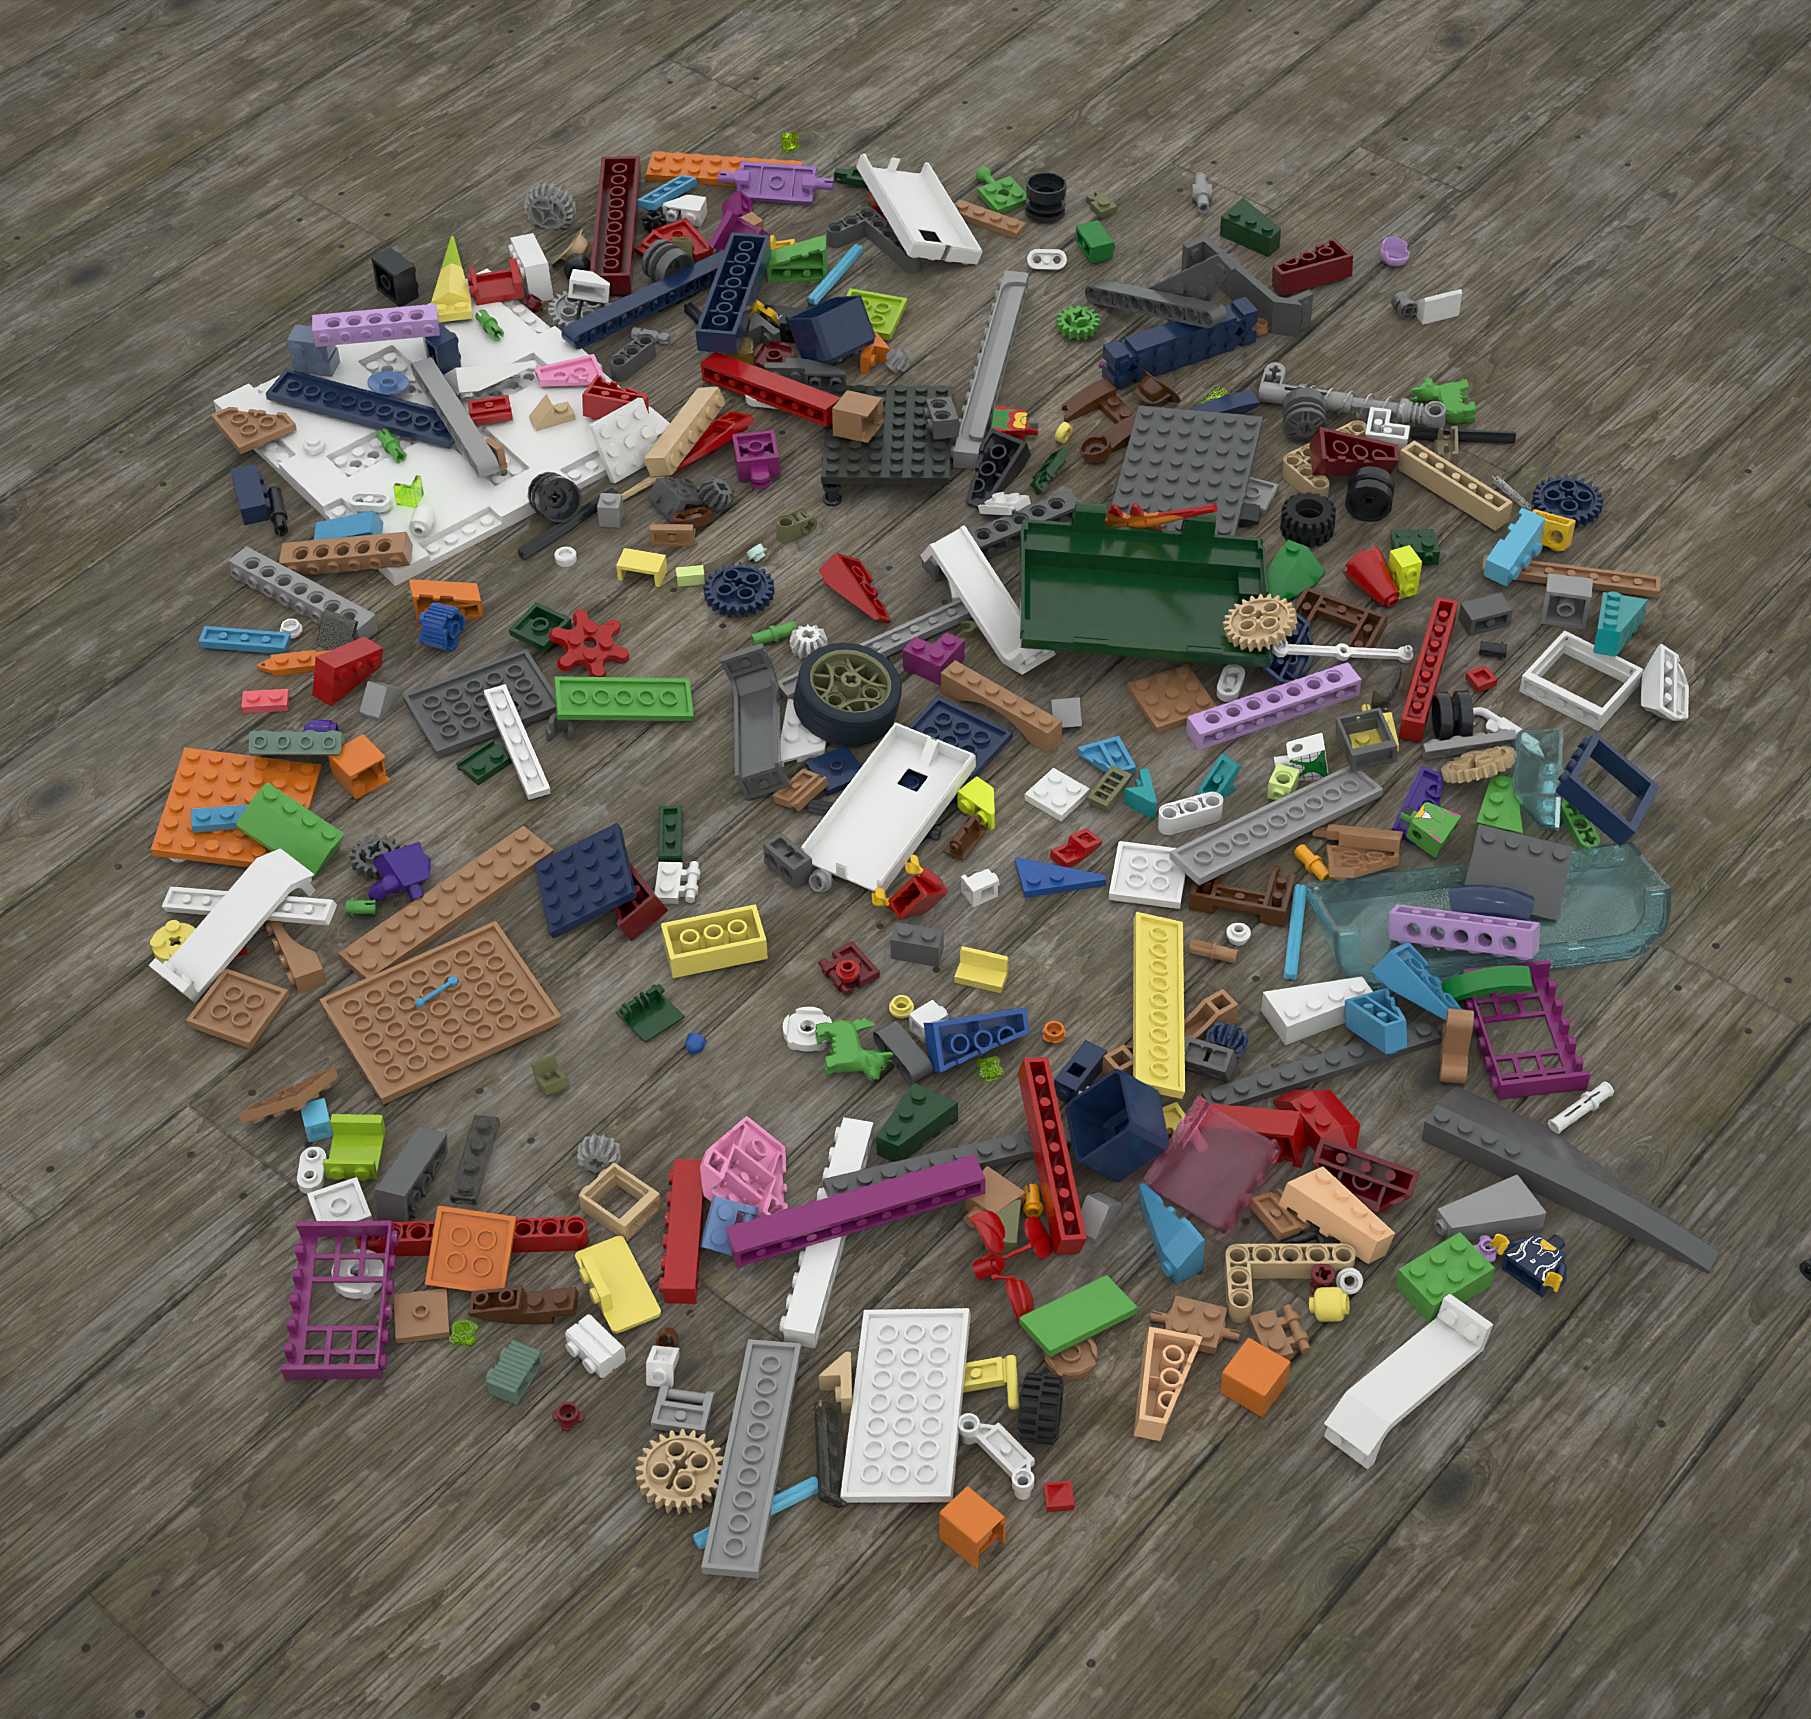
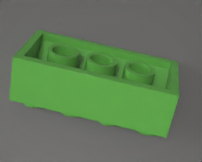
[235,782,345,879]

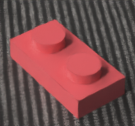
[242,689,290,714]

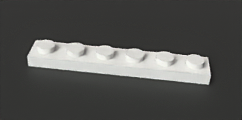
[484,684,550,800]

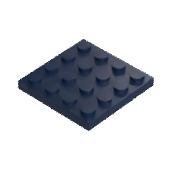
[535,823,637,938]

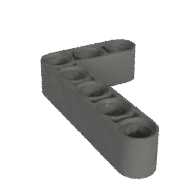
[827,208,921,273]

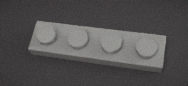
[1422,729,1517,761]

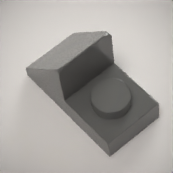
[748,312,781,347]

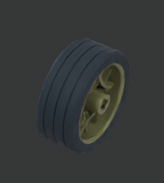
[793,643,902,746]

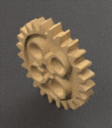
[1223,594,1298,652]
[1441,746,1518,784]
[636,1429,724,1514]

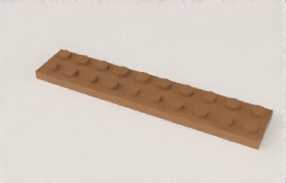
[338,826,554,980]

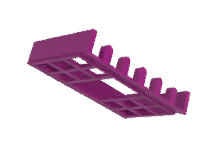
[1463,959,1590,1101]
[280,1221,399,1380]

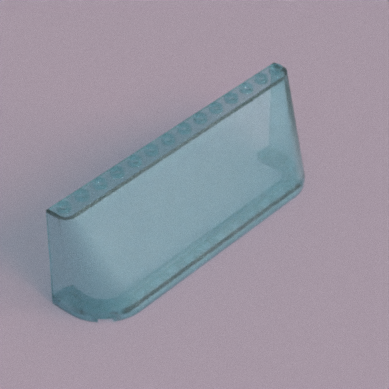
[1306,841,1671,992]

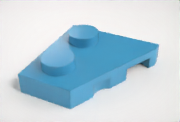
[1078,736,1136,778]

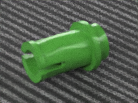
[346,898,376,917]

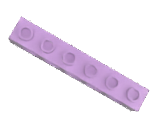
[312,304,440,347]
[1389,904,1540,960]

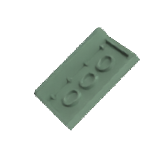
[249,730,348,756]

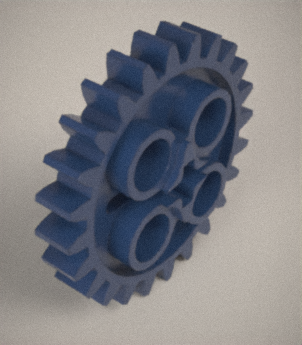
[1532,474,1603,528]
[703,562,775,618]

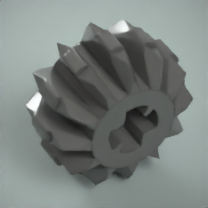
[698,475,735,512]

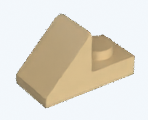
[529,395,576,431]
[819,1352,852,1413]

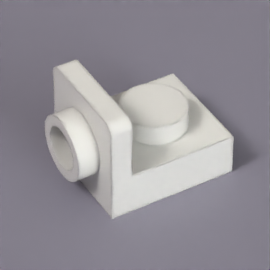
[646,1346,679,1388]

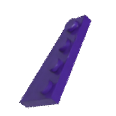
[1391,765,1443,845]

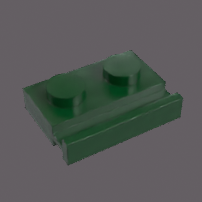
[456,739,512,786]

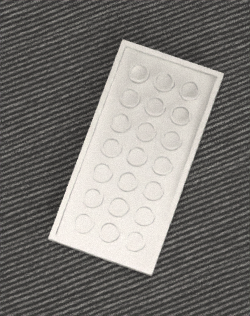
[840,1308,971,1503]

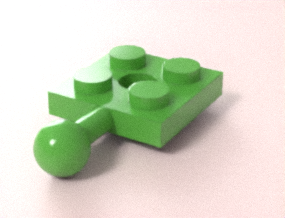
[976,166,1026,214]

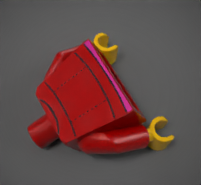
[872,855,947,920]

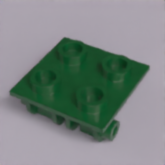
[616,984,685,1043]

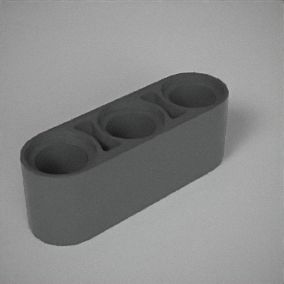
[609,334,656,382]
[873,1021,933,1084]

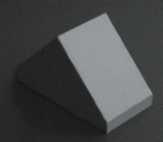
[360,681,402,721]
[1081,1192,1122,1242]

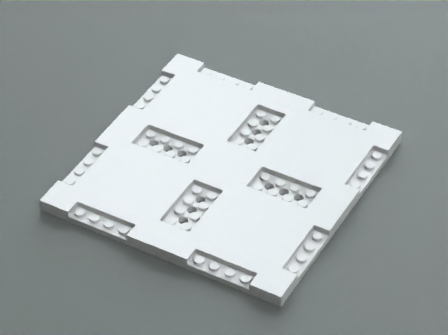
[214,269,670,586]

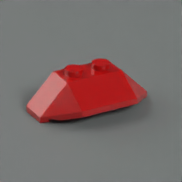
[1273,1090,1361,1153]

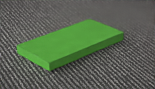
[1019,1275,1138,1357]

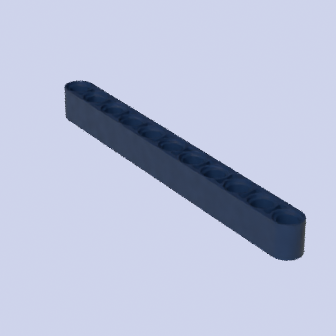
[561,250,725,349]

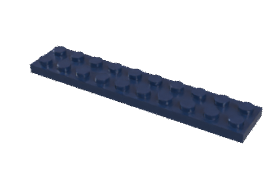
[266,368,455,449]

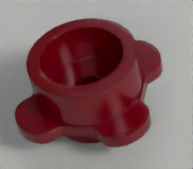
[522,294,544,312]
[552,1402,585,1431]

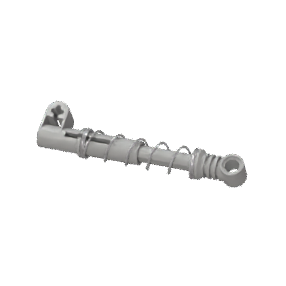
[1258,362,1446,428]

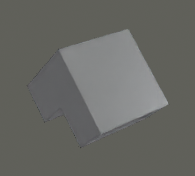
[1048,697,1082,728]

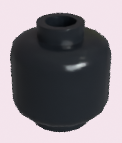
[563,253,591,280]

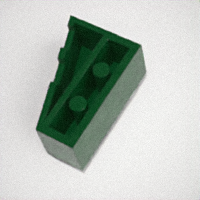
[1220,198,1281,257]
[876,1083,958,1162]

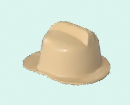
[552,229,592,265]

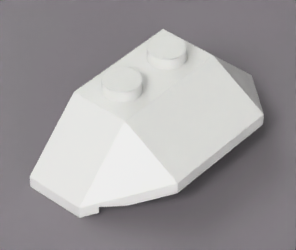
[1641,644,1689,721]

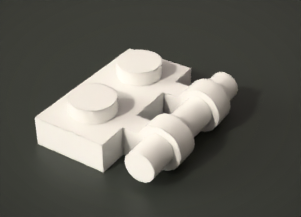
[655,861,701,904]

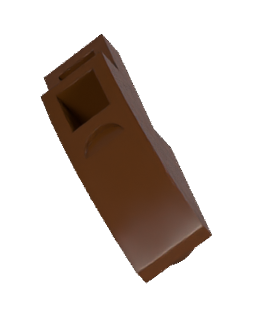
[468,1286,579,1324]

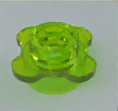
[780,131,800,152]
[976,1056,1003,1081]
[449,1319,478,1346]

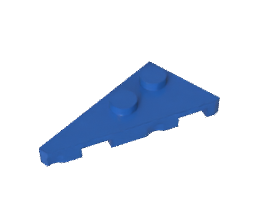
[1015,857,1106,898]

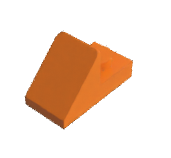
[860,332,890,374]

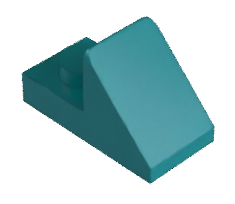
[1196,753,1242,799]
[1124,768,1157,818]

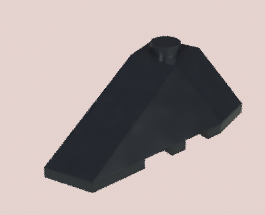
[966,428,1031,509]

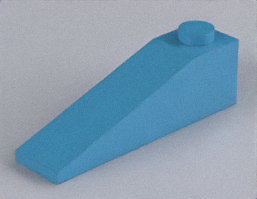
[1371,942,1461,1020]
[1138,1183,1205,1284]

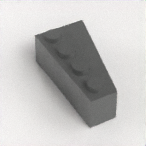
[374,1127,448,1222]

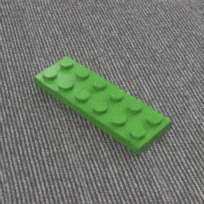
[554,676,694,721]

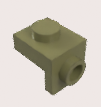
[531,1055,570,1095]

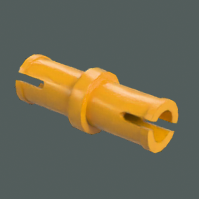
[1294,844,1333,885]

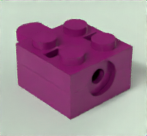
[732,430,780,489]

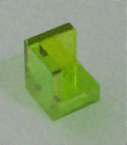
[393,475,424,508]

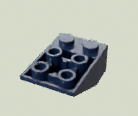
[423,323,461,376]

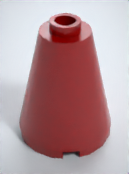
[1343,546,1400,607]

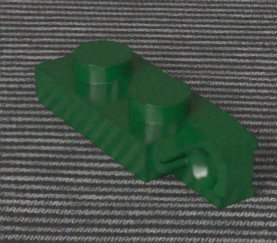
[834,167,868,188]
[1030,447,1070,494]

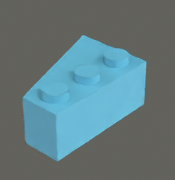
[1483,508,1545,586]

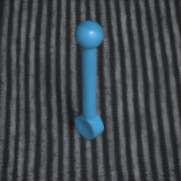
[415,976,458,1007]

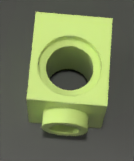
[1267,763,1300,801]

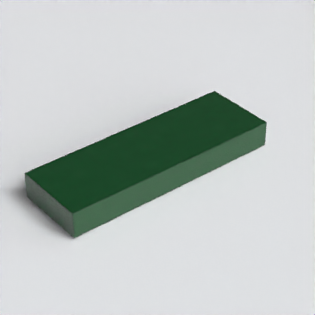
[658,805,683,862]

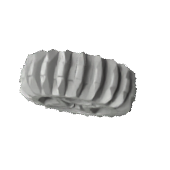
[524,182,576,231]

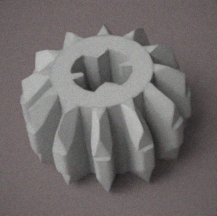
[577,1133,621,1175]

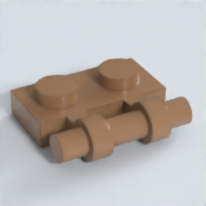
[1249,1304,1311,1360]

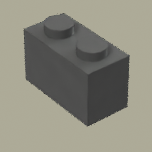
[1458,593,1513,636]
[890,922,944,967]

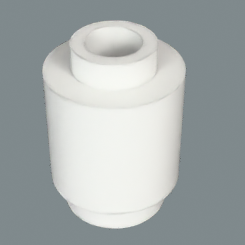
[409,505,435,537]

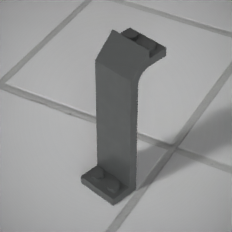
[1181,235,1313,337]
[720,643,790,800]

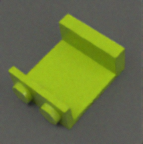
[322,1114,386,1180]

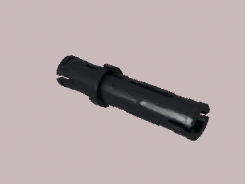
[268,486,288,536]

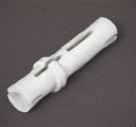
[1548,1081,1614,1134]

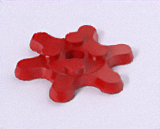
[549,609,629,677]

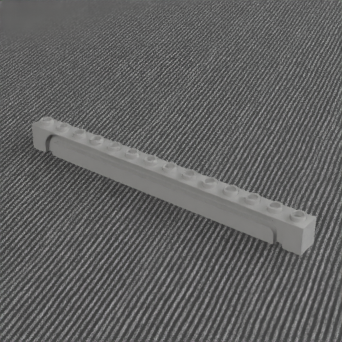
[950,270,1028,470]

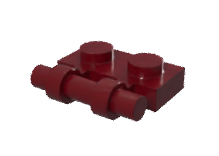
[818,941,880,996]

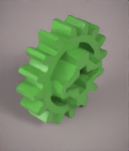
[1056,305,1100,340]

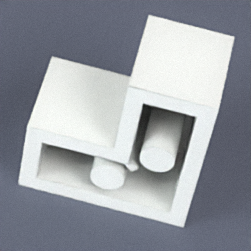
[1365,407,1410,456]

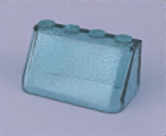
[1513,729,1564,830]

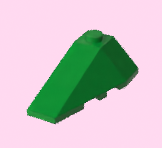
[1266,539,1325,601]

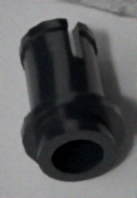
[1479,641,1508,659]

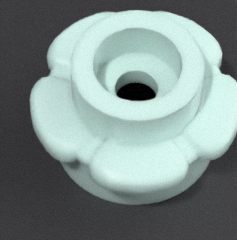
[746,543,767,562]

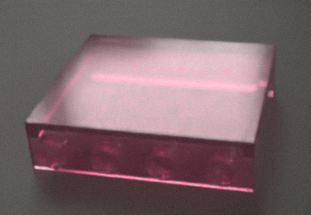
[1142,1095,1280,1234]

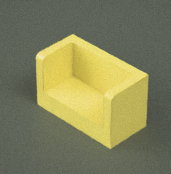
[616,548,667,587]

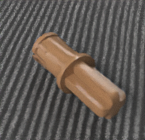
[1188,939,1238,964]

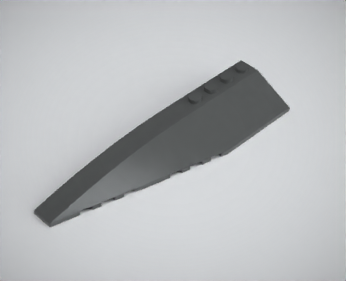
[1422,1086,1720,1274]

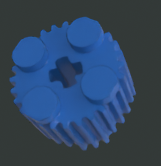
[419,602,466,651]

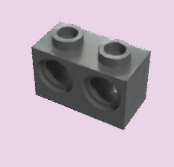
[923,397,959,439]
[763,832,813,889]
[1184,1036,1238,1083]

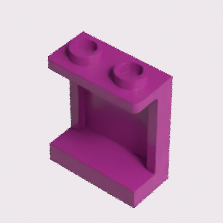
[708,210,771,252]

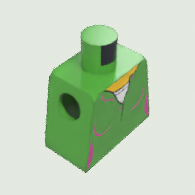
[1399,802,1461,858]

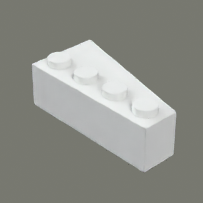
[508,233,554,301]
[1261,977,1373,1045]

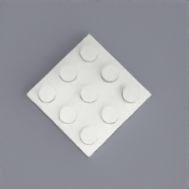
[588,398,658,483]
[1109,841,1186,909]

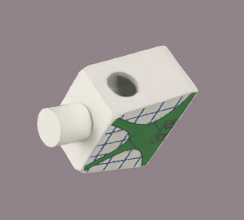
[1274,733,1328,781]

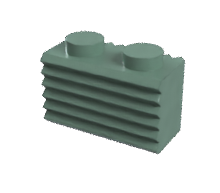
[486,1340,544,1405]

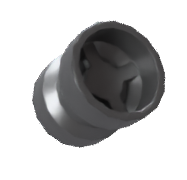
[1391,291,1418,319]

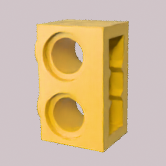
[1532,509,1576,551]

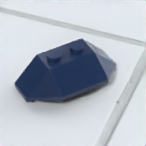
[1259,612,1314,684]

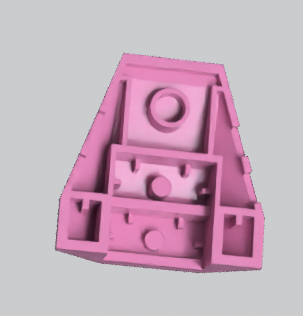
[700,1116,788,1223]

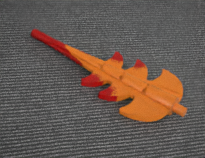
[1105,503,1218,530]

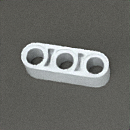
[1158,792,1223,835]

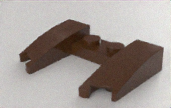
[1062,378,1137,453]
[1294,587,1387,659]
[1189,865,1295,927]

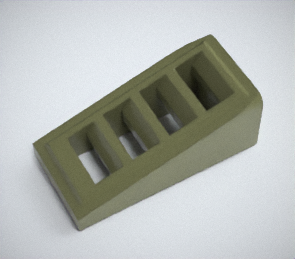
[1087,765,1133,814]

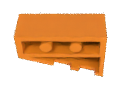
[409,579,484,629]

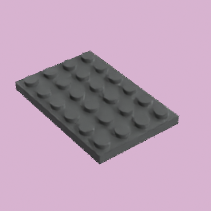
[402,649,556,758]

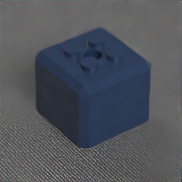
[787,295,876,364]
[1065,1069,1170,1182]

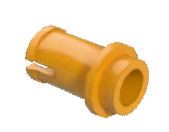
[1023,1184,1043,1217]

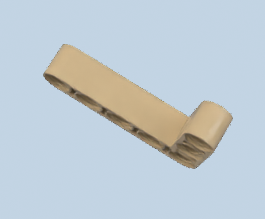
[1282,421,1367,498]
[1224,1244,1356,1323]

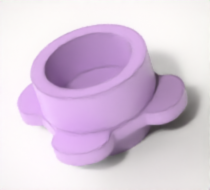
[1473,1235,1498,1263]

